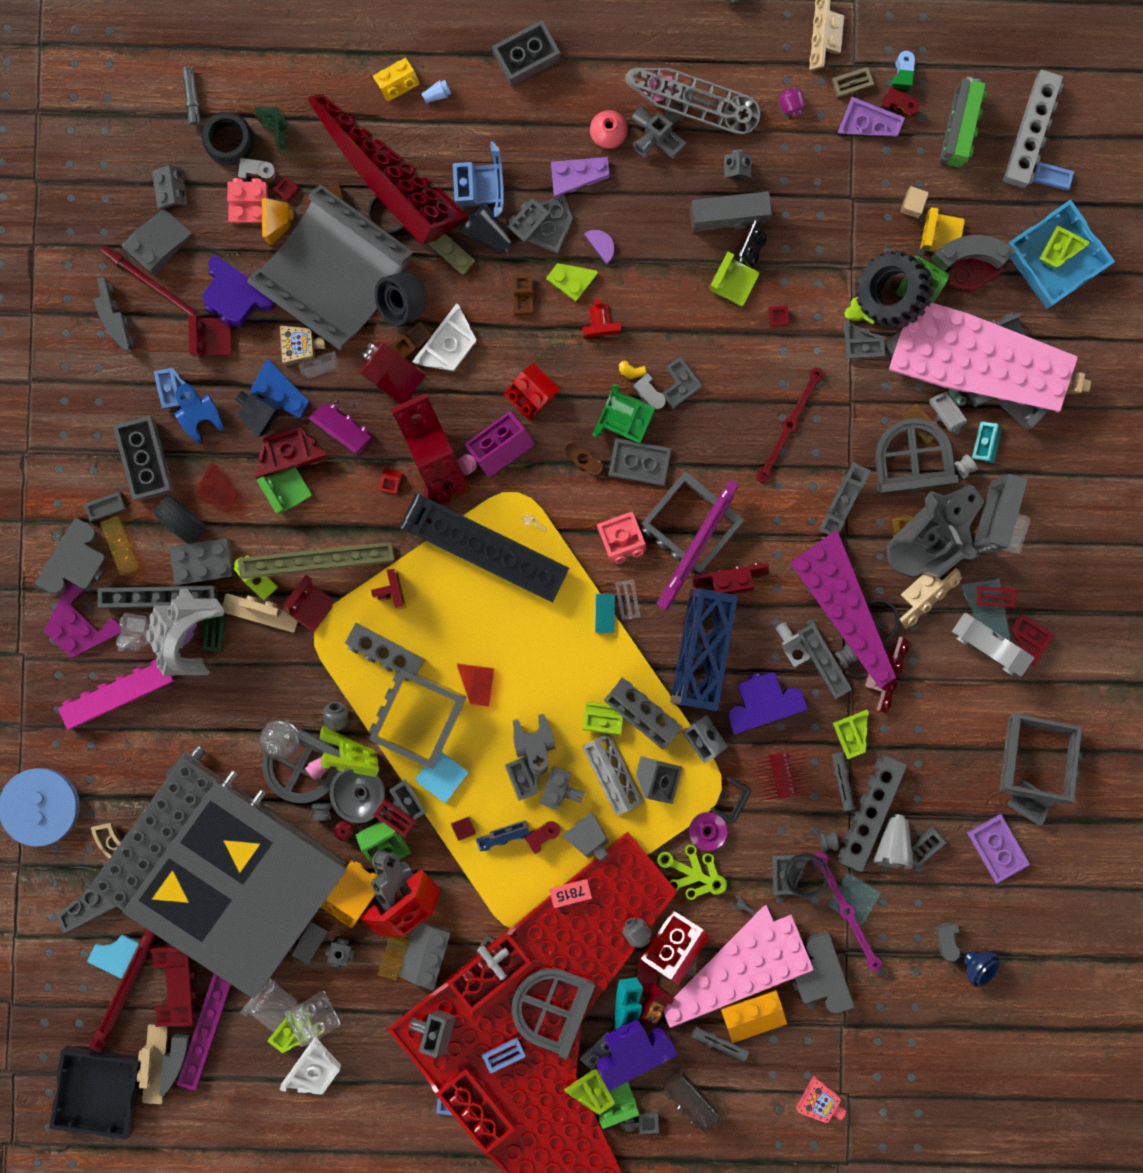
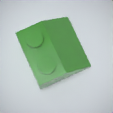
[356,818,411,867]

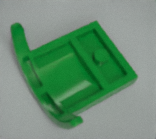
[593,384,656,443]

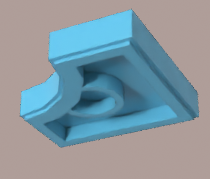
[87,934,139,979]

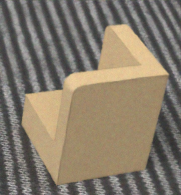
[900,186,928,218]

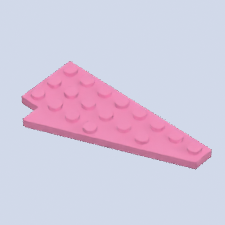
[664,905,814,1028]

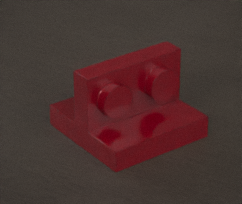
[371,568,406,609]

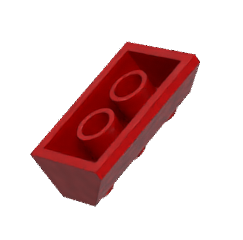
[641,910,710,985]

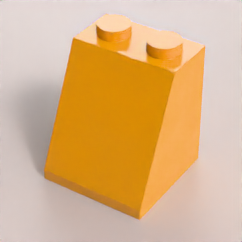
[321,861,377,929]

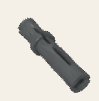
[182,67,201,126]
[831,752,855,811]
[691,1026,749,1062]

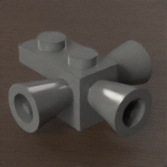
[631,104,686,159]

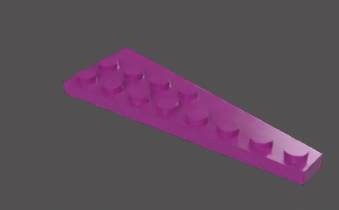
[790,530,896,688]

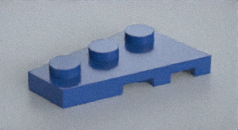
[249,358,310,419]

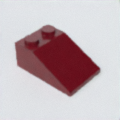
[357,341,425,404]

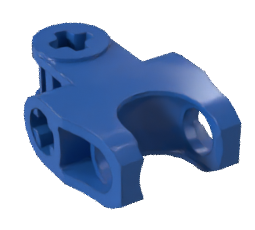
[175,384,224,443]

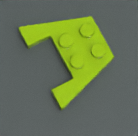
[320,726,379,777]

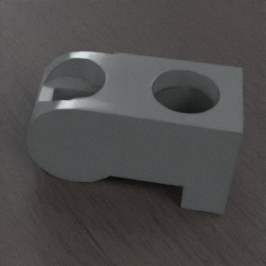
[935,922,960,961]

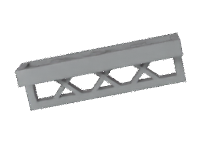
[582,734,643,815]

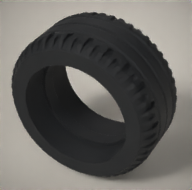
[202,112,254,165]
[154,496,205,544]

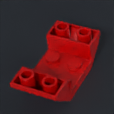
[360,869,441,938]

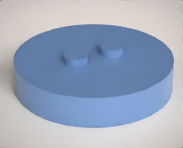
[0,768,80,846]

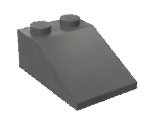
[122,209,193,276]

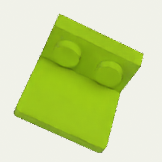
[709,252,759,306]

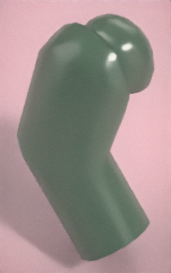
[948,389,966,406]

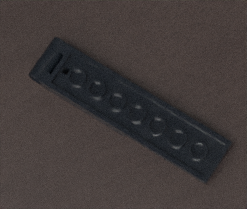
[399,493,570,603]

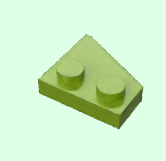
[564,1069,615,1115]

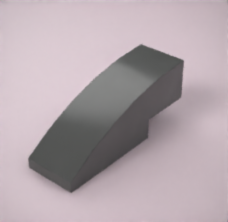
[160,1034,191,1096]

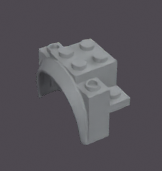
[146,589,224,676]

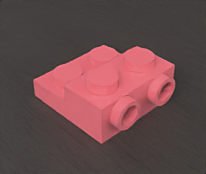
[227,178,268,224]
[597,511,647,564]

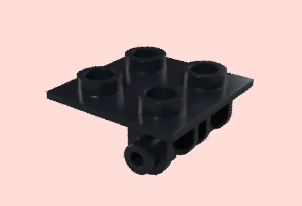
[738,220,767,269]

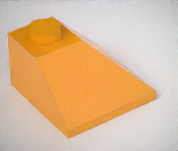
[262,198,294,245]

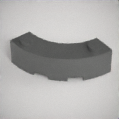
[930,235,1016,271]

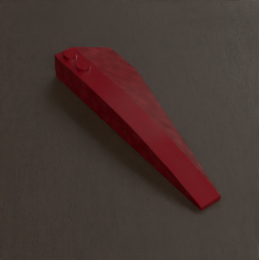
[308,94,468,245]

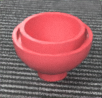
[590,110,628,149]

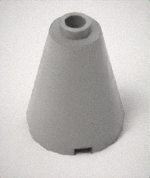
[874,814,913,869]

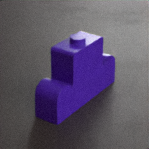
[727,672,808,734]
[597,1019,678,1091]

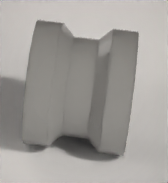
[954,454,978,479]

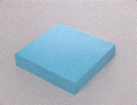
[415,751,469,803]

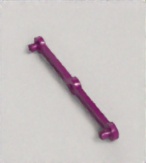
[812,852,882,971]

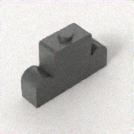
[35,518,107,596]
[791,931,854,1013]

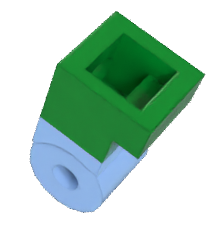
[891,51,915,91]

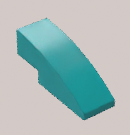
[615,977,643,1030]

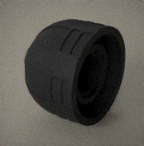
[375,273,428,326]

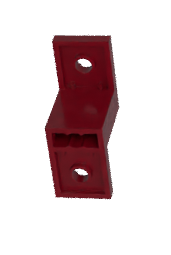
[391,393,471,505]

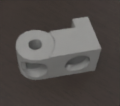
[238,158,276,182]
[633,373,665,411]

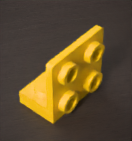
[920,207,965,253]

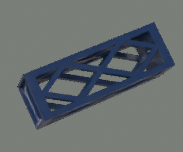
[670,589,738,711]

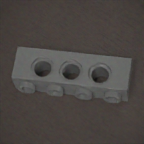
[345,623,425,681]
[603,677,682,750]

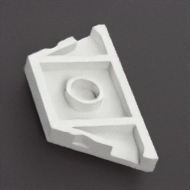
[412,303,477,371]
[280,1037,341,1094]

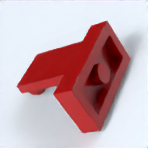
[582,299,621,338]

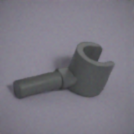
[731,895,757,915]

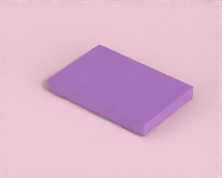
[967,814,1030,884]

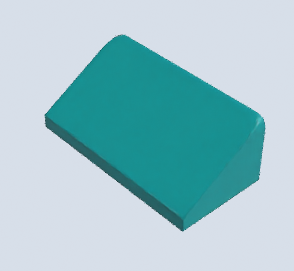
[972,422,1002,464]
[595,594,615,633]

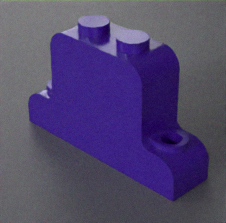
[202,254,277,327]

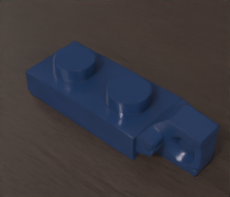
[476,820,530,852]

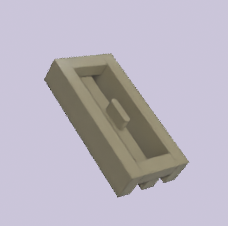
[831,67,874,98]

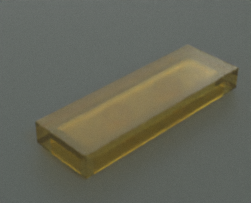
[100,516,140,576]

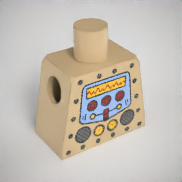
[280,326,325,365]

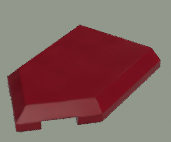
[947,258,1006,291]

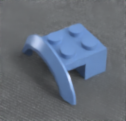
[453,141,504,218]

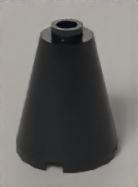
[460,202,513,254]

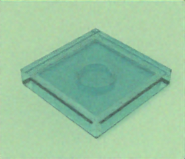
[828,873,881,926]

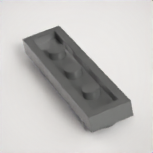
[796,623,852,699]

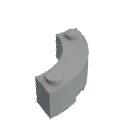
[952,613,1035,677]

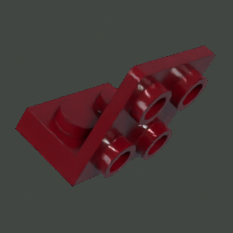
[188,315,232,357]
[283,575,336,632]

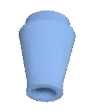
[422,80,451,103]

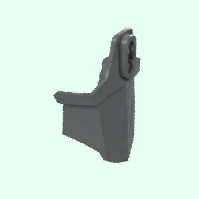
[887,485,984,577]

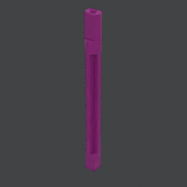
[656,480,739,611]

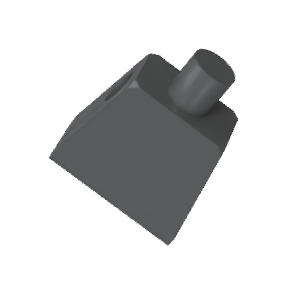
[562,812,609,862]

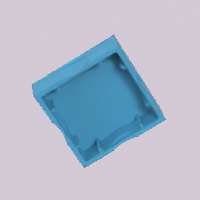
[1007,200,1115,309]

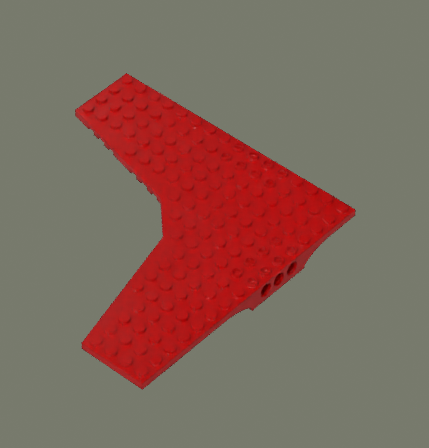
[387,831,677,1173]

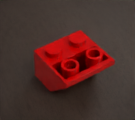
[504,363,560,421]

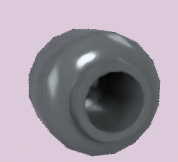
[323,702,349,731]
[623,918,651,948]

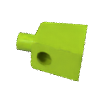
[234,556,278,600]

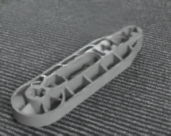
[625,68,760,134]

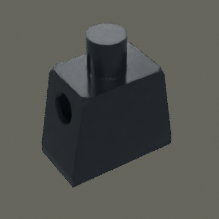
[235,391,284,438]

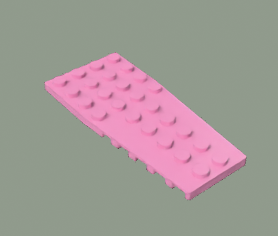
[889,302,1077,412]

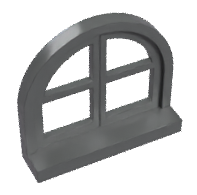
[875,418,958,492]
[262,719,340,803]
[512,968,595,1059]

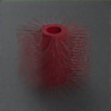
[750,749,815,801]

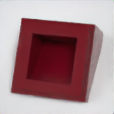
[451,816,476,841]

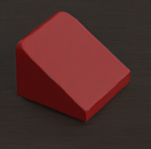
[379,468,403,495]

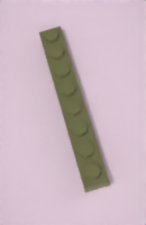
[238,542,394,579]

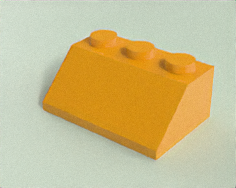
[720,987,787,1043]

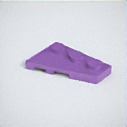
[551,157,609,199]

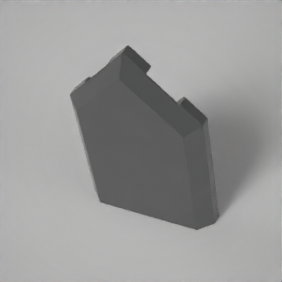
[527,194,573,253]

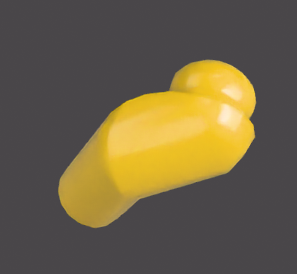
[619,361,647,379]

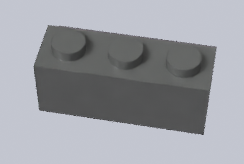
[398,922,452,990]

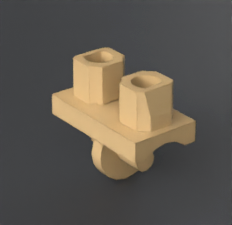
[1066,372,1091,395]

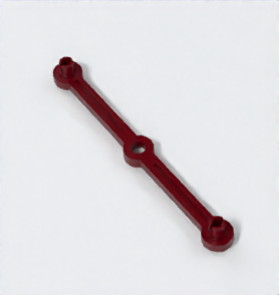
[756,368,823,483]

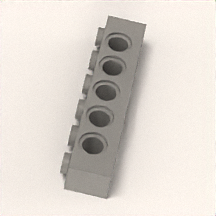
[1002,69,1064,189]

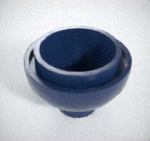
[964,951,1000,987]

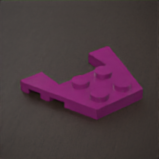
[44,582,126,658]

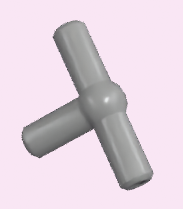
[477,945,509,980]

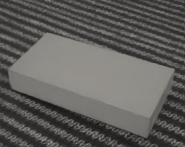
[929,391,967,431]

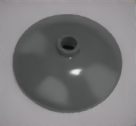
[330,768,385,823]

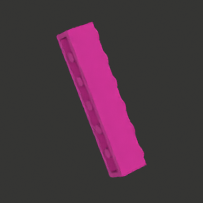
[58,660,177,730]

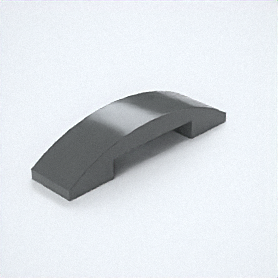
[819,462,871,535]

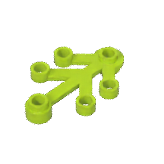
[657,844,727,900]

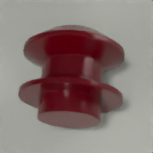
[334,821,354,841]

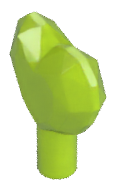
[844,297,875,325]

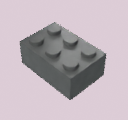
[492,20,560,87]
[169,538,236,586]

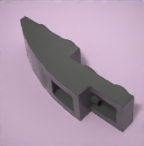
[94,277,135,353]

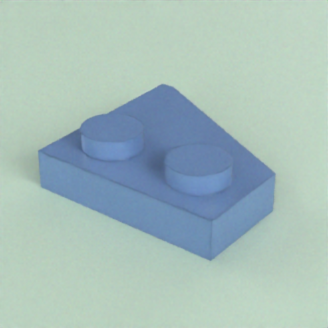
[153,368,190,410]

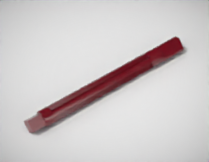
[90,928,157,1052]

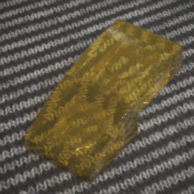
[378,937,408,980]

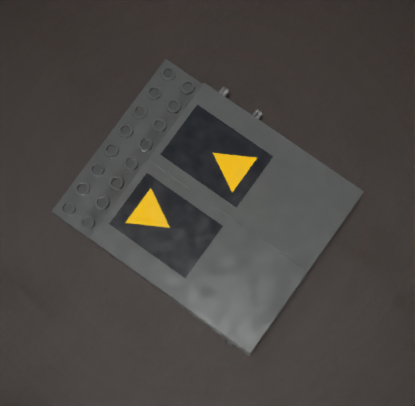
[89,753,346,999]

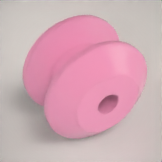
[457,454,477,475]

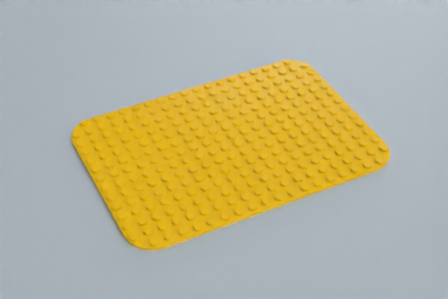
[314,492,722,928]

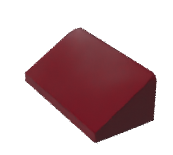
[637,951,657,993]

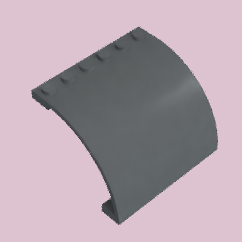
[247,184,413,350]

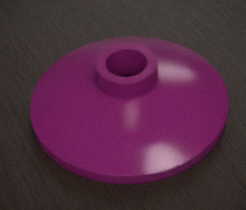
[689,812,728,851]

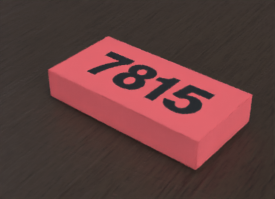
[549,879,592,908]

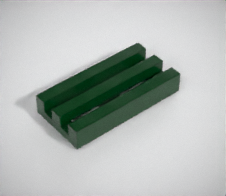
[202,613,226,652]

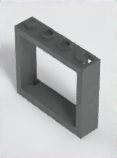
[640,471,744,574]
[973,474,1028,554]
[368,667,467,769]
[999,713,1083,805]

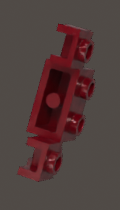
[150,946,198,1027]

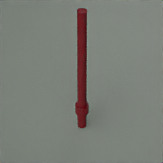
[100,245,197,315]

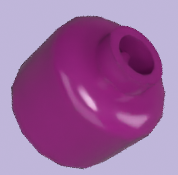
[779,87,806,117]

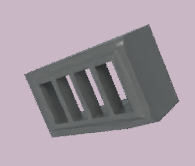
[911,825,947,867]

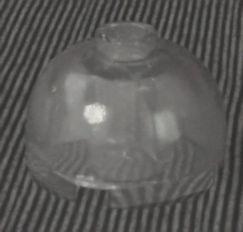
[259,720,300,760]

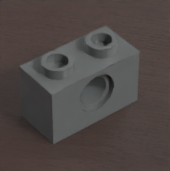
[682,715,728,763]

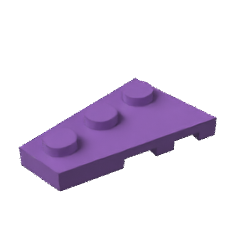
[837,97,905,137]

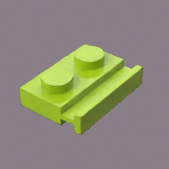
[582,702,623,736]

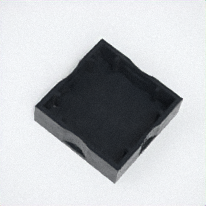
[49,1046,141,1139]

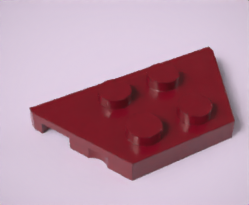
[255,427,328,480]

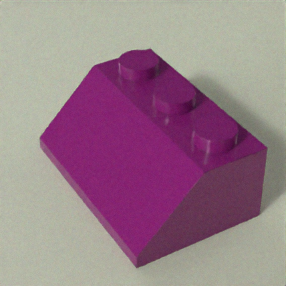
[309,403,373,457]
[464,411,535,478]

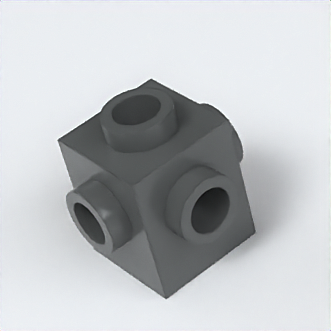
[724,150,752,181]
[325,938,355,968]

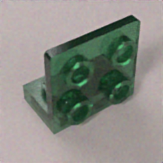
[255,107,288,155]

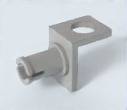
[776,622,810,667]

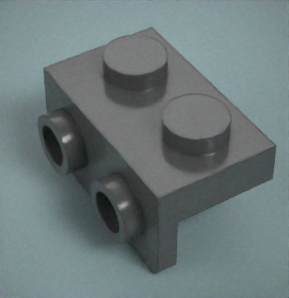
[152,165,187,209]
[1007,780,1055,826]

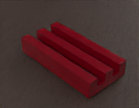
[976,586,1017,608]
[373,799,417,837]

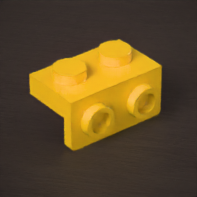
[373,58,420,102]

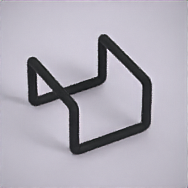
[711,776,751,823]

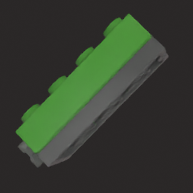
[938,76,987,168]

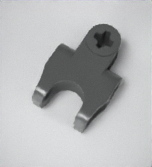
[513,713,555,775]
[371,850,413,911]

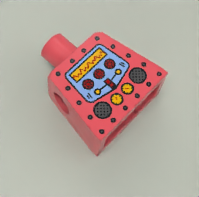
[796,1076,846,1123]

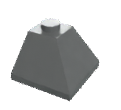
[636,756,682,804]

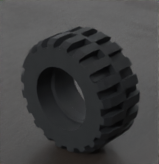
[856,251,934,328]

